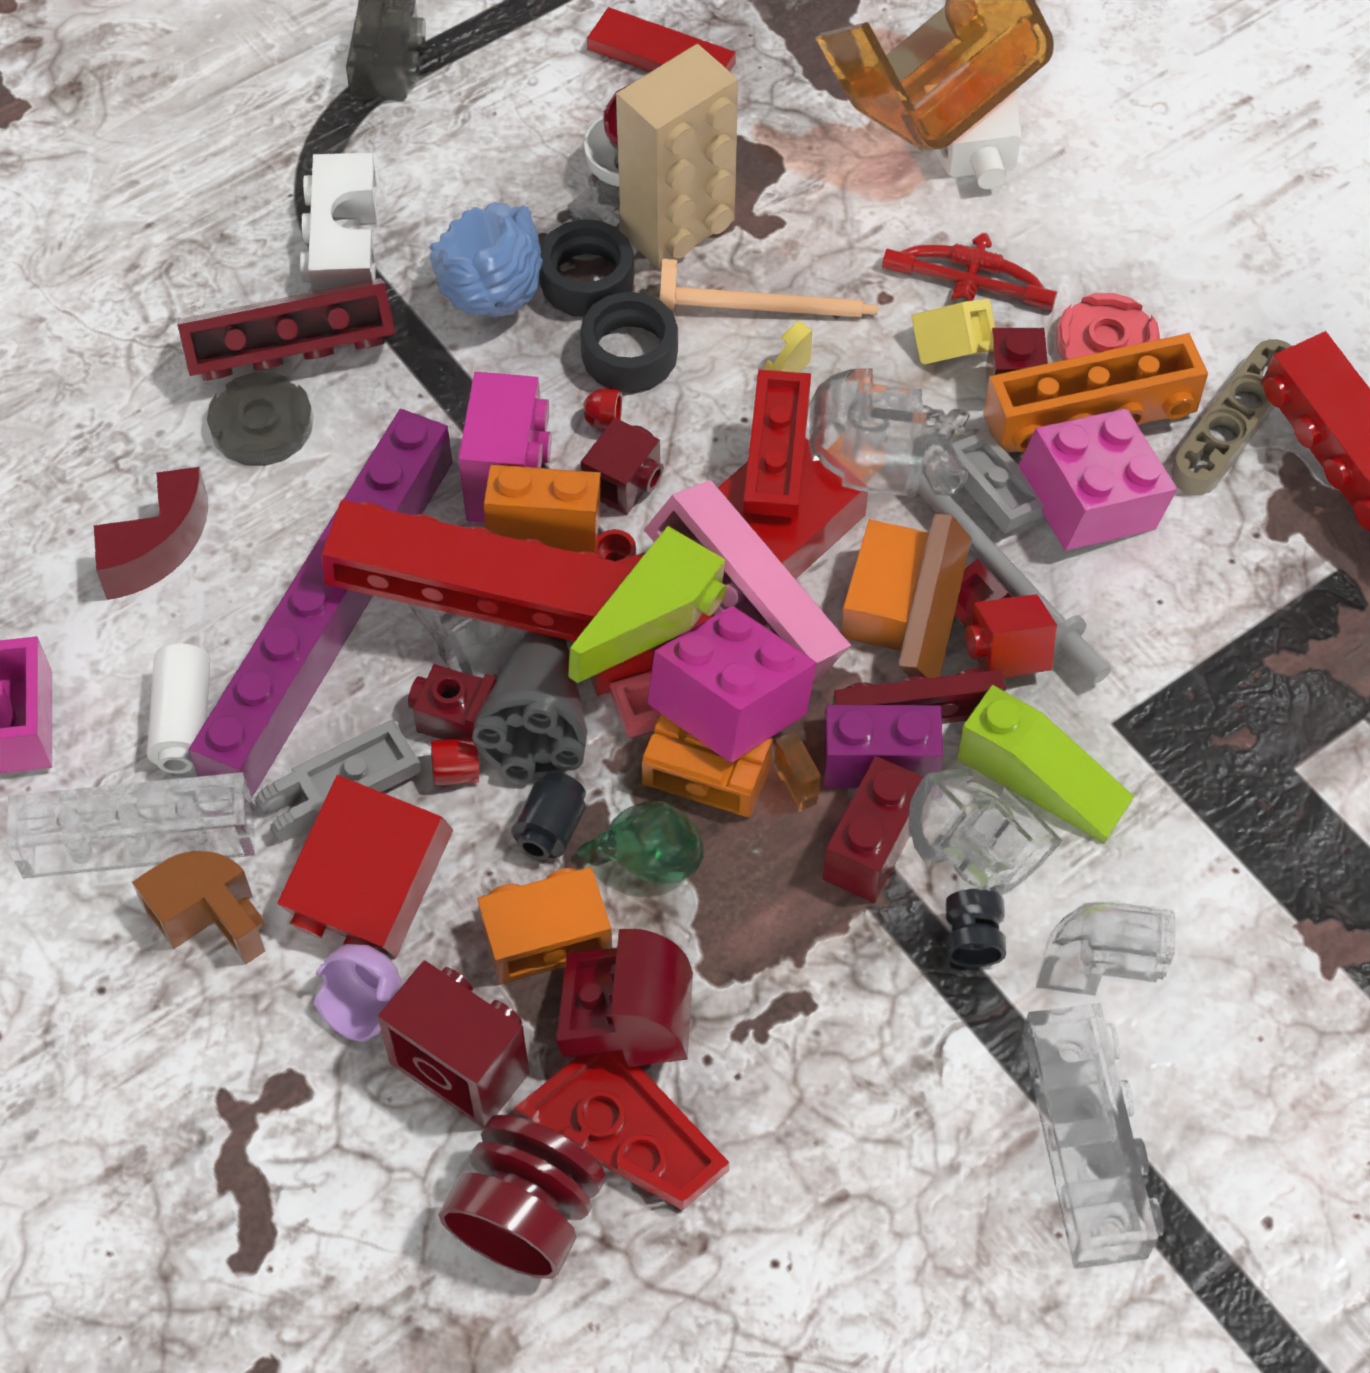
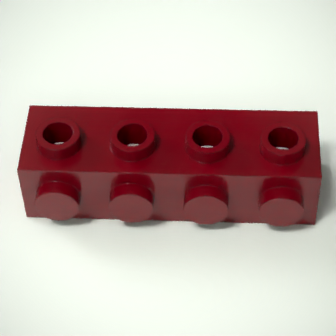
[177,278,395,381]

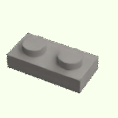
[941,430,1045,534]

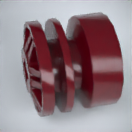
[438,1115,606,1279]

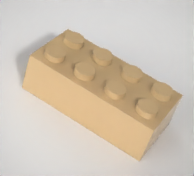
[616,44,738,269]

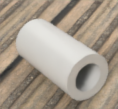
[147,643,211,773]

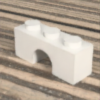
[300,152,378,292]

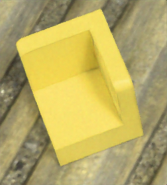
[911,299,995,364]

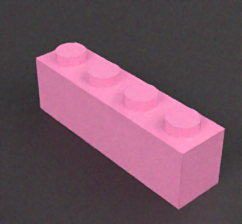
[644,480,851,682]

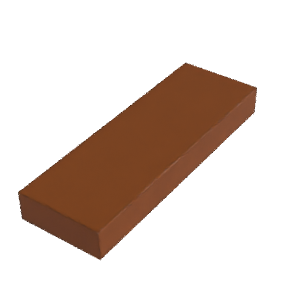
[898,514,972,678]

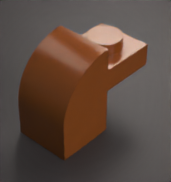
[132,851,265,964]

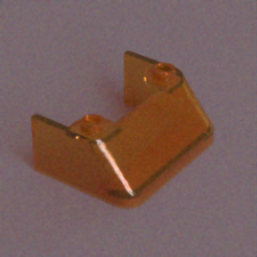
[815,0,1054,151]

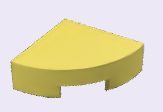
[764,320,812,372]

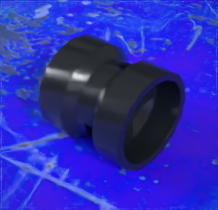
[945,889,1006,967]

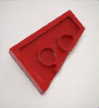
[514,1050,730,1211]

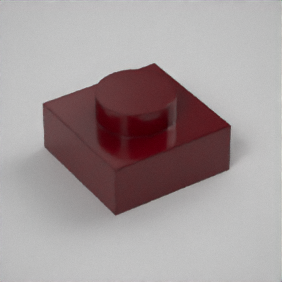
[954,558,1012,628]

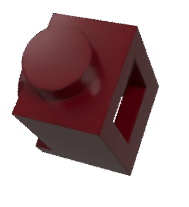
[408,664,496,740]

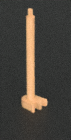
[659,259,878,318]

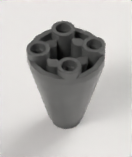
[472,631,588,785]

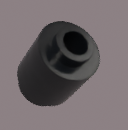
[511,772,586,860]

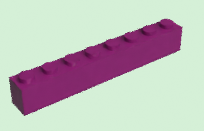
[188,408,453,803]

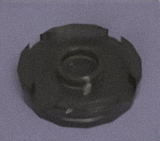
[207,372,314,466]

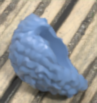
[429,202,543,317]

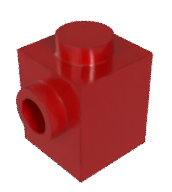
[965,594,1057,679]

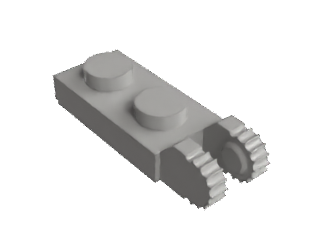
[254,720,421,841]

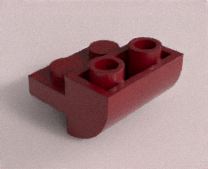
[556,929,693,1067]

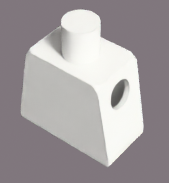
[920,76,1021,189]

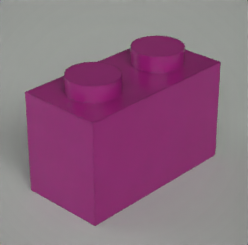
[823,705,943,789]

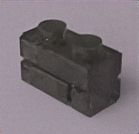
[346,0,426,101]

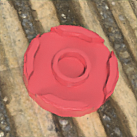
[1056,293,1160,360]

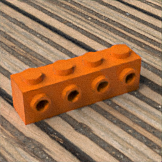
[983,333,1208,454]

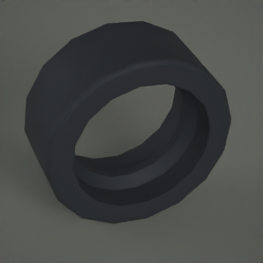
[539,219,635,317]
[580,292,678,392]

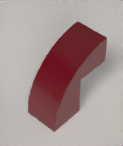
[94,467,208,600]

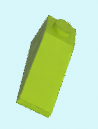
[568,526,727,683]
[957,685,1134,843]

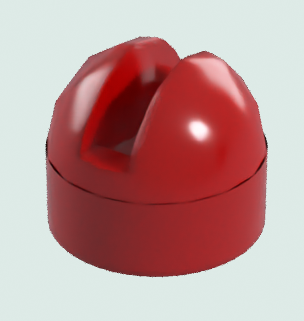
[583,388,622,430]

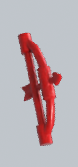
[882,233,1058,311]

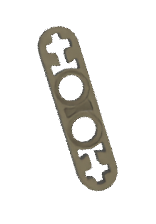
[1172,339,1292,495]

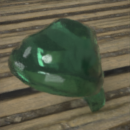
[577,801,704,885]

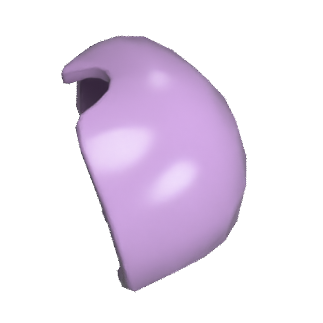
[314,944,403,1042]

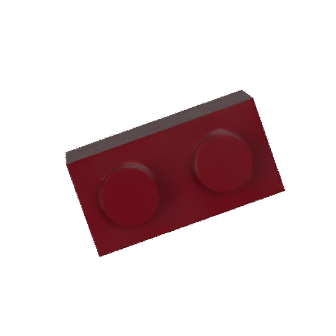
[823,756,928,903]

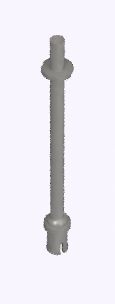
[820,374,1111,684]

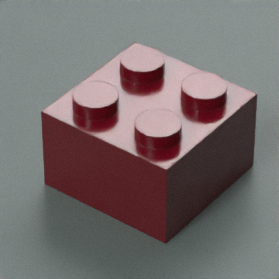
[377,960,530,1128]

